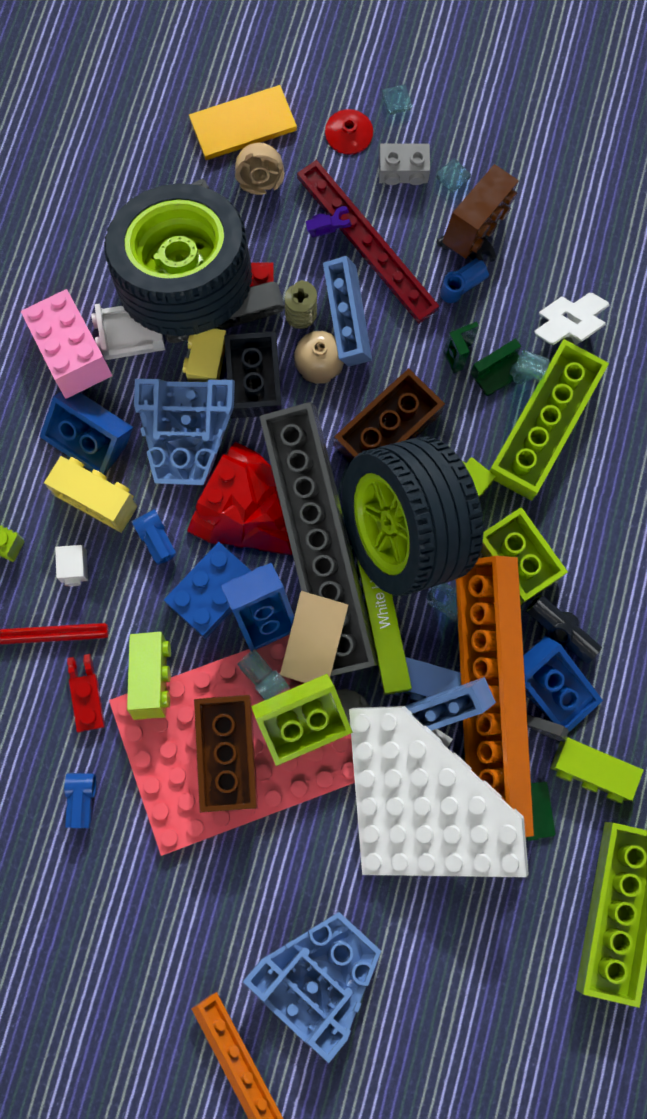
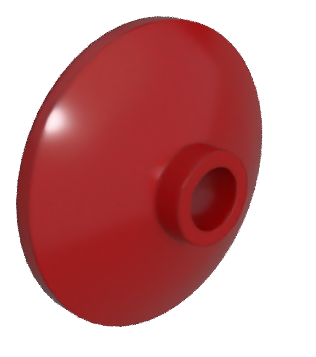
[325,109,373,155]

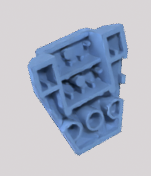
[134,379,235,485]
[242,912,381,1063]

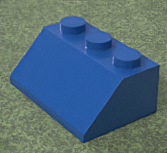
[39,392,133,475]

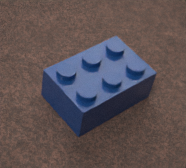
[164,542,251,640]
[221,563,294,652]

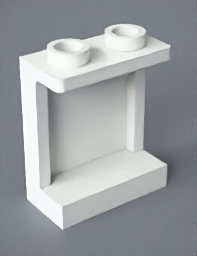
[91,304,165,360]

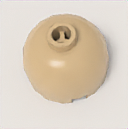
[235,143,285,195]
[294,331,344,384]

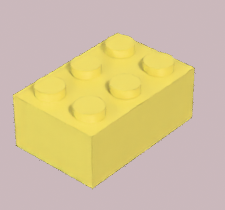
[44,456,137,533]

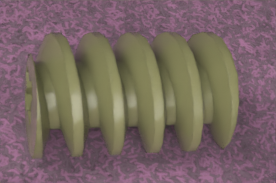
[284,280,317,329]

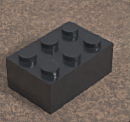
[224,331,282,419]

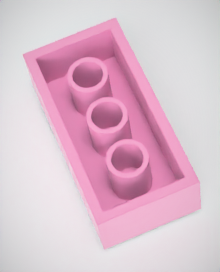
[21,289,112,399]

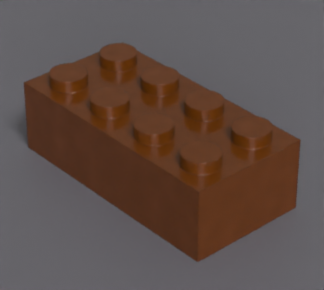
[333,368,445,462]
[194,695,258,813]

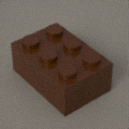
[442,164,519,259]

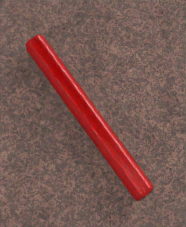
[0,623,109,644]

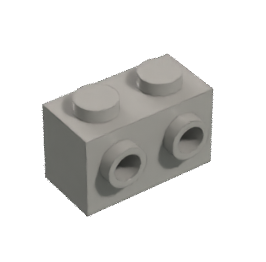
[379,144,430,185]

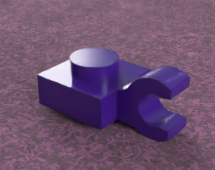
[305,206,352,238]

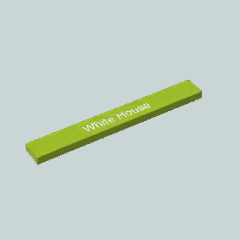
[356,557,412,695]

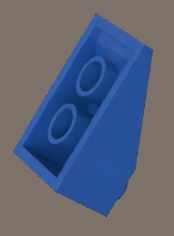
[523,636,603,732]

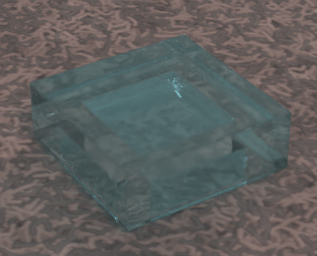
[382,84,412,115]
[436,158,471,193]

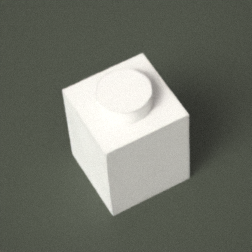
[55,545,88,586]

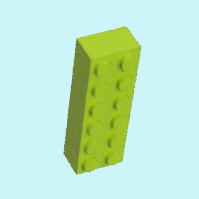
[489,339,609,501]
[576,822,647,1008]

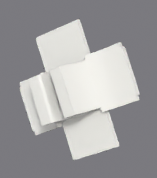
[534,292,609,345]

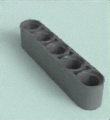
[165,282,285,343]

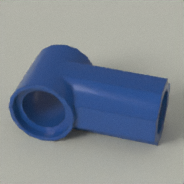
[440,258,489,303]
[131,509,177,565]
[64,773,96,828]

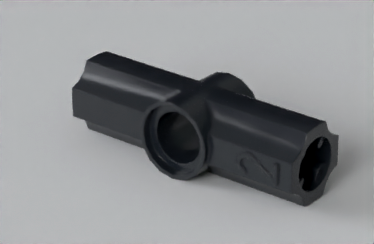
[526,595,602,664]

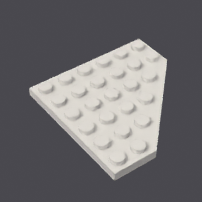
[349,706,529,877]

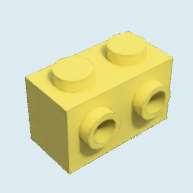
[183,329,227,382]

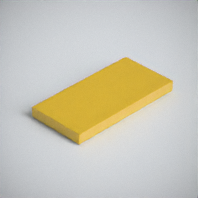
[189,85,297,160]

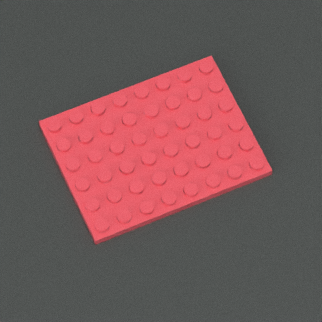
[109,634,355,856]

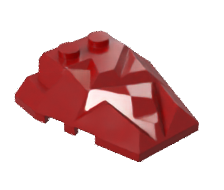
[187,442,293,556]

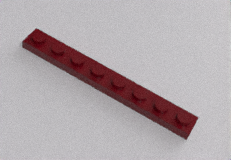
[297,159,439,324]

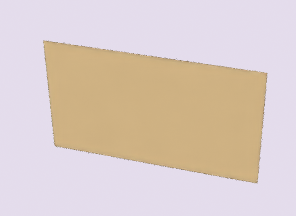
[280,591,348,683]

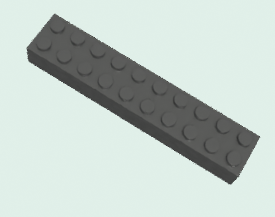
[259,402,378,676]

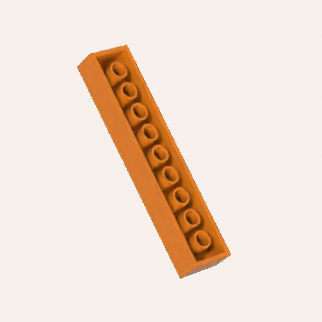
[456,556,534,837]

